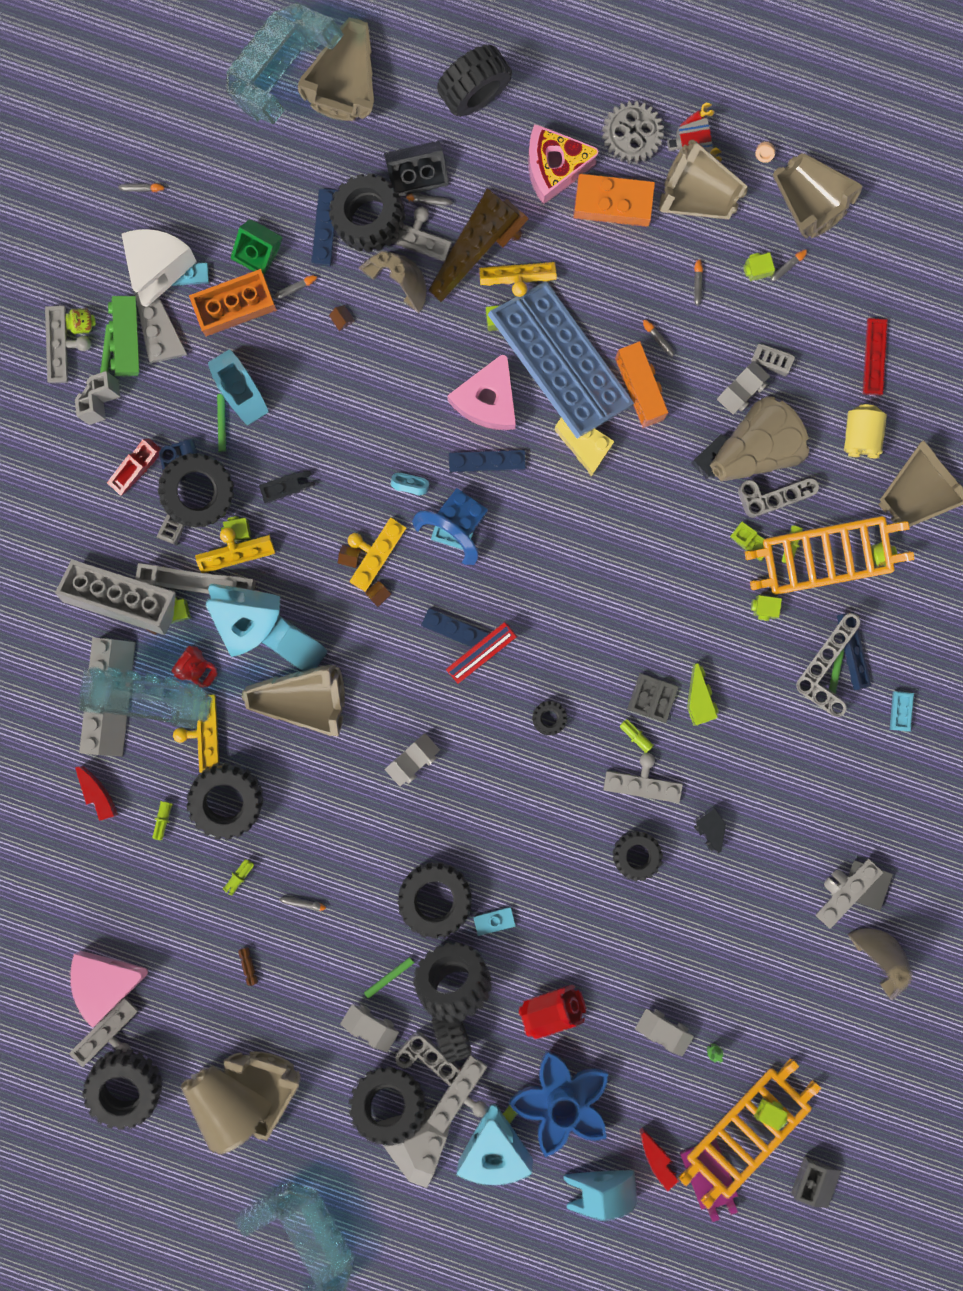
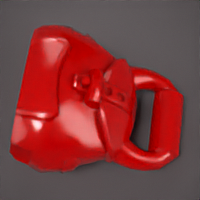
[171,646,218,688]

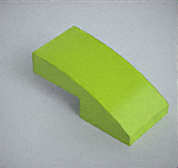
[730,522,773,562]

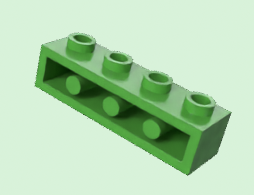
[108,296,139,376]

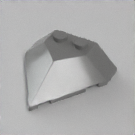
[377,1107,452,1188]

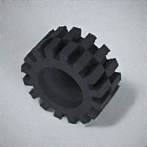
[532,701,567,736]

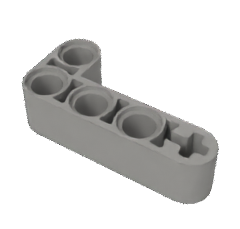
[738,479,819,518]
[396,1032,461,1086]

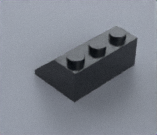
[384,141,449,196]

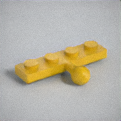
[479,262,556,297]
[348,518,406,592]
[195,528,275,573]
[173,695,219,773]

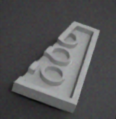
[134,291,187,363]

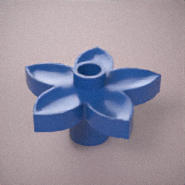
[509,1050,608,1157]

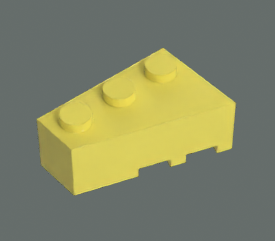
[555,417,614,477]

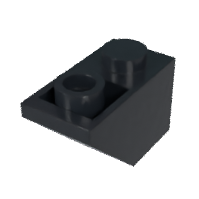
[693,808,726,854]

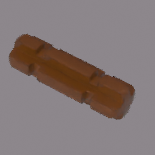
[238,947,258,986]

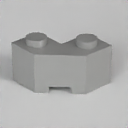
[717,361,770,415]
[75,371,120,425]
[384,733,440,786]
[340,1004,399,1052]
[635,1009,694,1057]

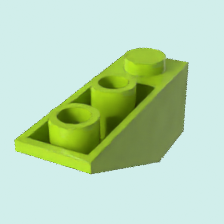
[687,663,719,726]

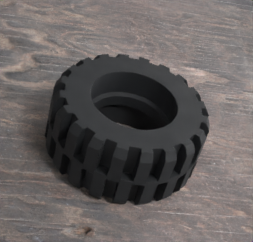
[437,44,512,117]
[329,173,406,253]
[158,453,234,527]
[186,762,263,840]
[398,862,472,939]
[413,943,492,1022]
[82,1049,162,1130]
[348,1067,427,1146]

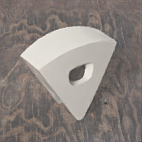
[122,229,196,306]

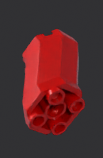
[519,985,586,1039]

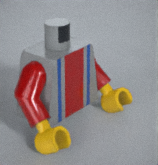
[667,103,722,162]

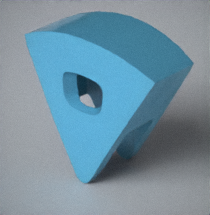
[208,349,269,425]
[206,584,280,657]
[262,615,327,671]
[457,1104,533,1185]
[564,1170,637,1220]

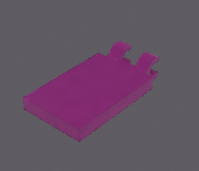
[680,1139,738,1222]

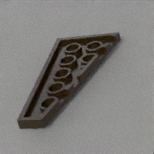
[429,188,519,302]

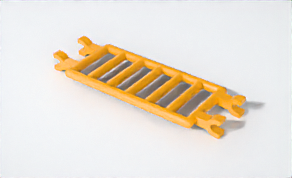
[744,516,914,595]
[678,1058,822,1209]

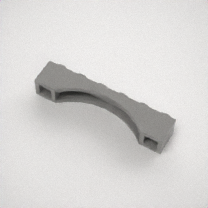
[136,563,256,594]

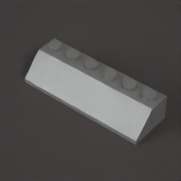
[55,559,176,635]
[79,637,136,757]

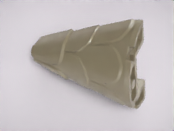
[298,17,374,121]
[710,396,809,481]
[242,665,345,736]
[847,928,912,1001]

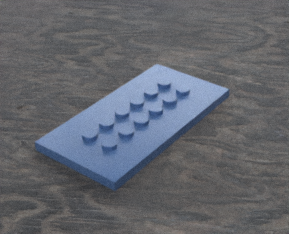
[488,281,634,439]

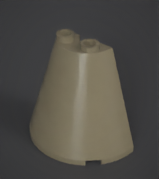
[659,140,748,219]
[773,152,863,238]
[359,252,427,313]
[878,440,963,527]
[224,1051,300,1140]
[181,1065,272,1154]

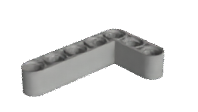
[796,613,861,717]

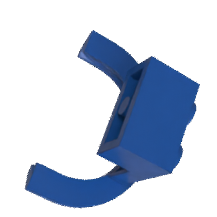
[412,488,488,565]

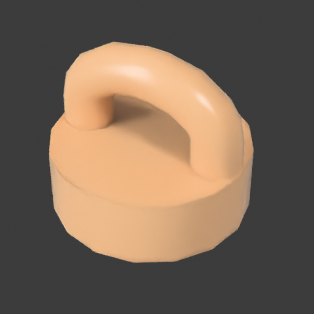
[756,142,775,162]

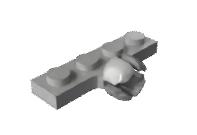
[815,859,883,929]

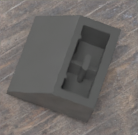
[791,1156,841,1208]

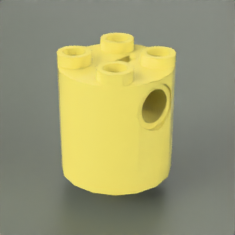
[844,404,887,459]

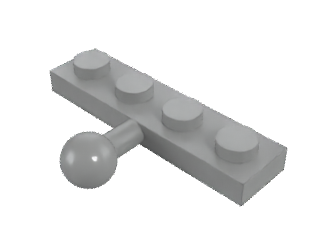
[391,207,451,262]
[45,306,91,383]
[603,753,683,803]
[69,997,139,1067]
[427,1055,488,1133]

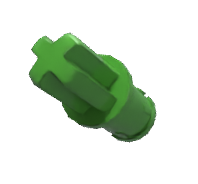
[707,1044,724,1063]

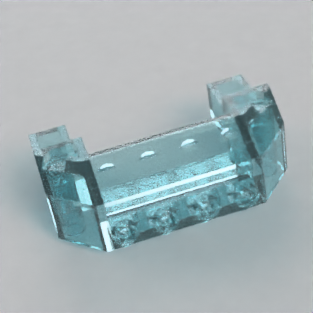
[226,3,344,125]
[79,667,212,729]
[234,1182,355,1291]

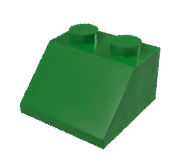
[230,219,283,275]

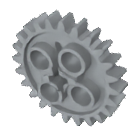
[602,101,664,164]

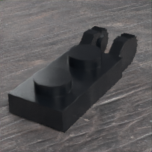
[259,470,315,504]

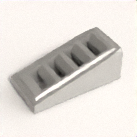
[751,344,795,376]
[157,515,185,546]

